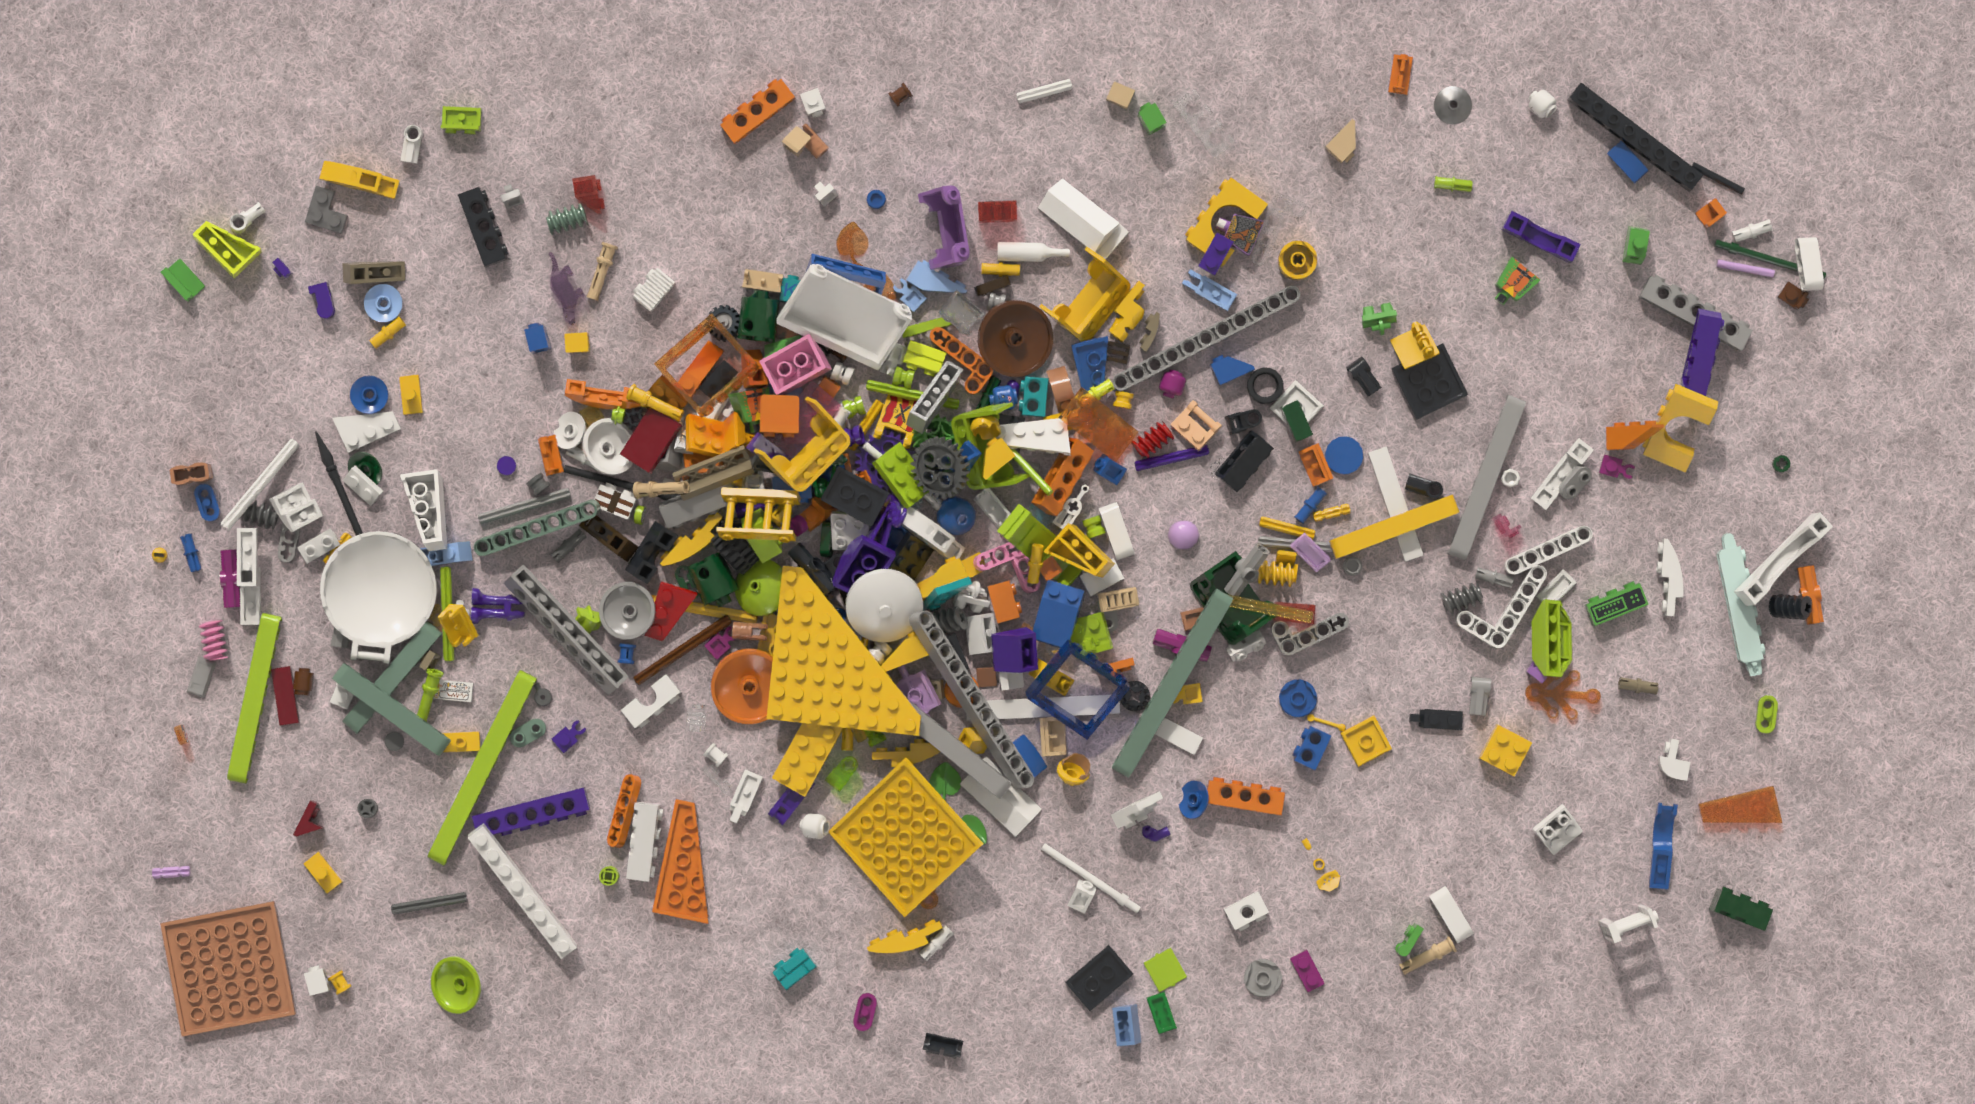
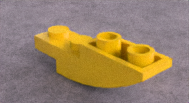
[319,160,400,199]
[660,512,724,566]
[872,739,940,767]
[867,919,943,953]

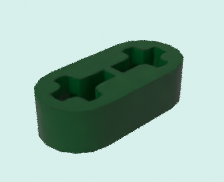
[820,521,834,558]
[675,565,699,599]

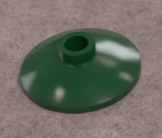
[348,452,383,485]

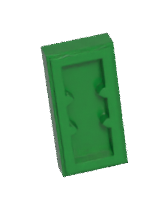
[1146,992,1177,1034]

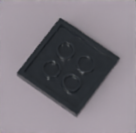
[1391,343,1468,420]

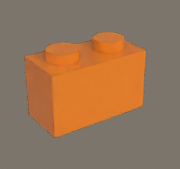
[987,580,1022,624]

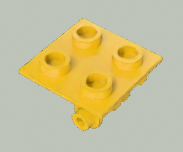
[1390,322,1440,369]

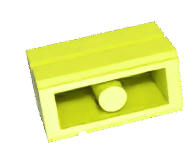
[903,340,947,377]

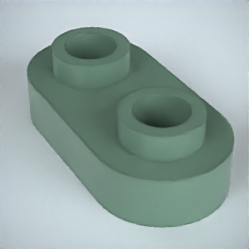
[510,719,546,747]

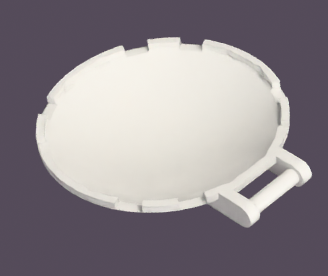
[320,531,437,664]

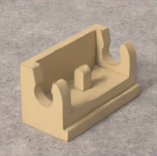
[742,269,783,294]
[1039,716,1067,756]

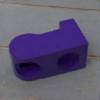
[308,282,335,319]

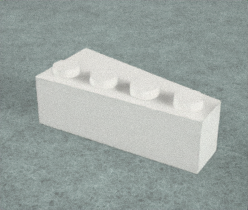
[400,469,447,551]

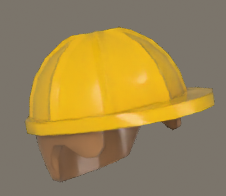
[1056,753,1091,786]

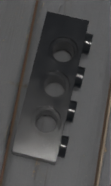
[457,187,509,268]

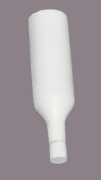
[997,242,1070,262]

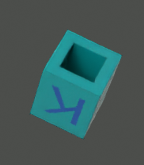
[779,275,801,302]

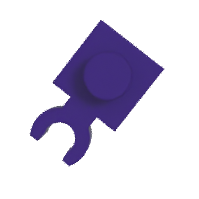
[552,720,586,753]

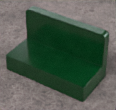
[1280,400,1313,443]

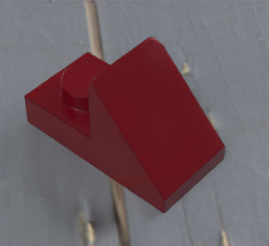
[293,800,324,837]

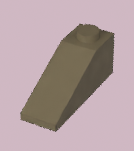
[342,261,405,284]

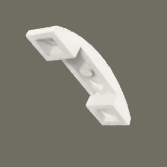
[1531,438,1594,510]

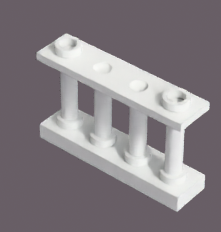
[1598,905,1659,943]

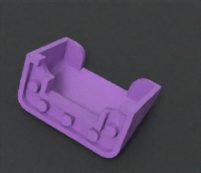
[918,185,969,270]

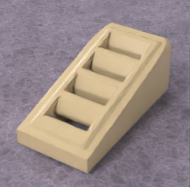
[1098,587,1139,613]

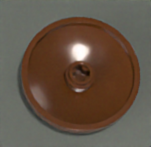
[977,300,1054,377]

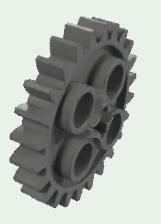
[911,436,970,499]

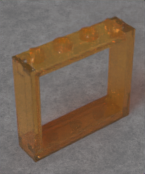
[654,313,759,418]

